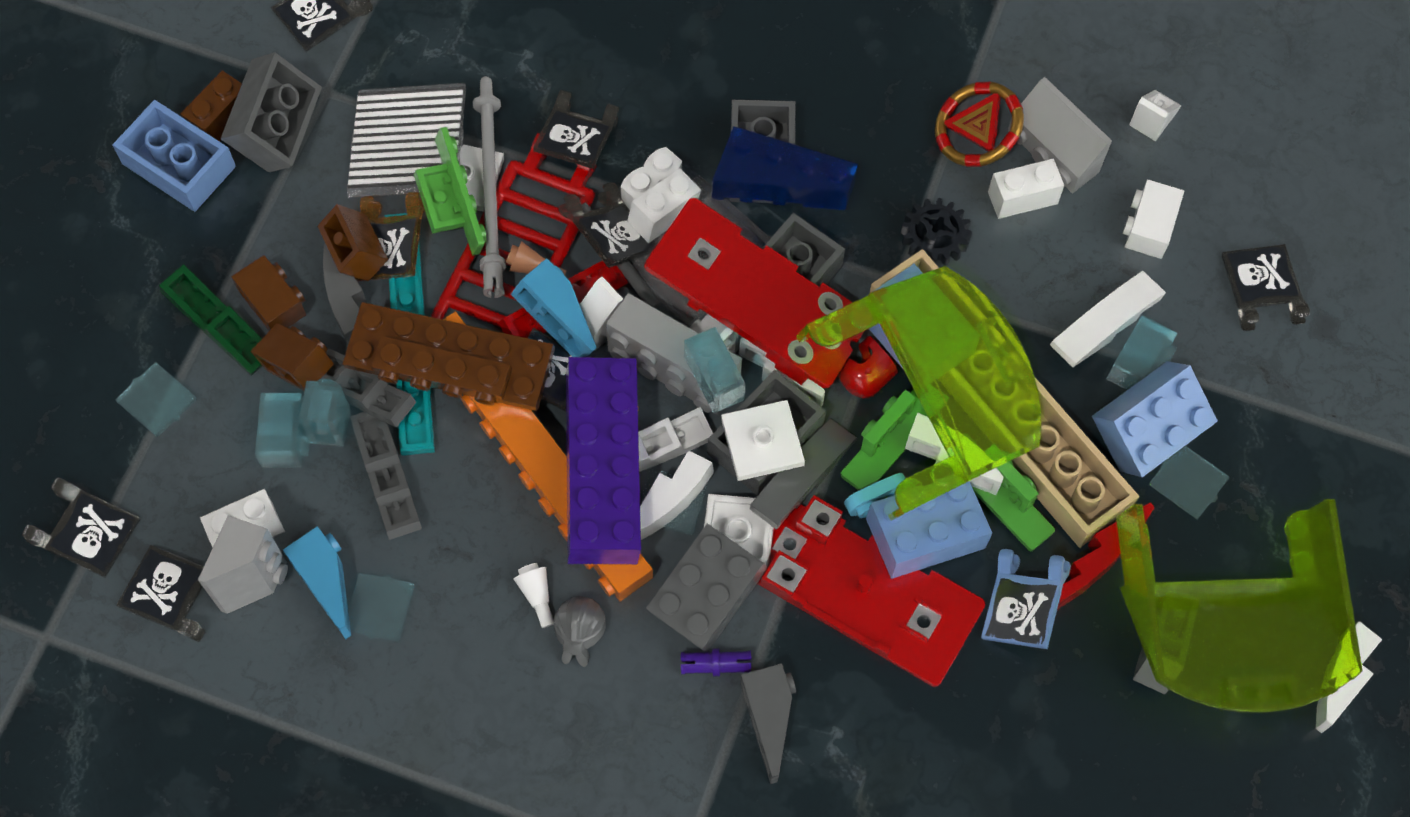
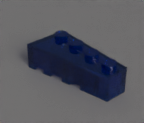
[712,126,858,210]

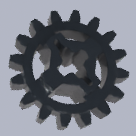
[901,198,972,266]

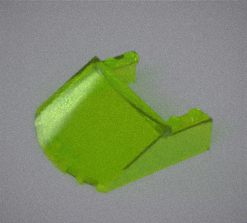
[796,266,1041,521]
[1116,499,1363,713]

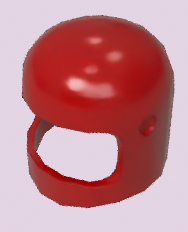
[838,336,898,398]

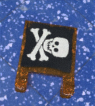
[355,191,425,281]

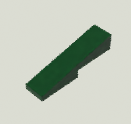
[159,264,262,376]

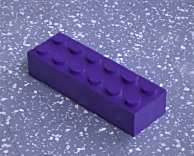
[566,357,641,565]

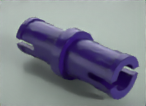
[681,648,752,677]

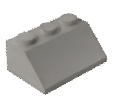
[1008,77,1112,194]
[198,515,288,614]

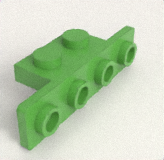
[414,127,487,256]
[841,385,947,491]
[961,434,1055,551]

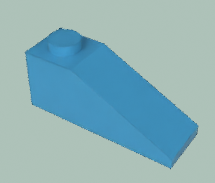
[511,258,597,357]
[283,526,351,640]

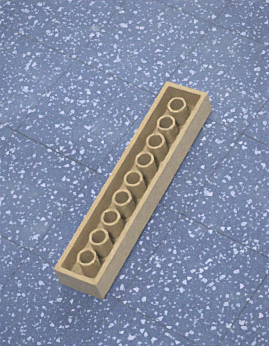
[869,249,1139,548]

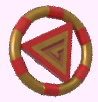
[935,81,1024,167]

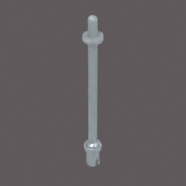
[473,76,506,298]

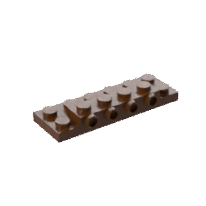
[342,302,555,411]

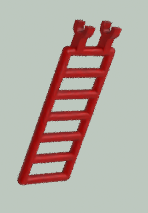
[430,133,597,328]

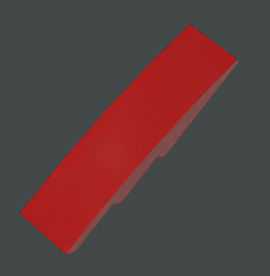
[498,259,628,339]
[1057,502,1155,610]

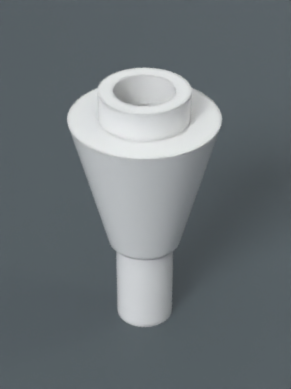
[514,563,554,628]

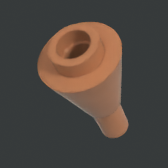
[505,241,567,276]

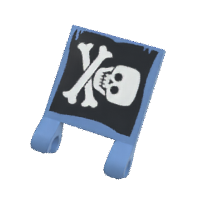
[981,549,1071,649]

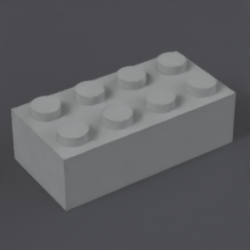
[606,293,742,415]

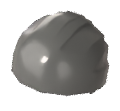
[554,596,606,667]

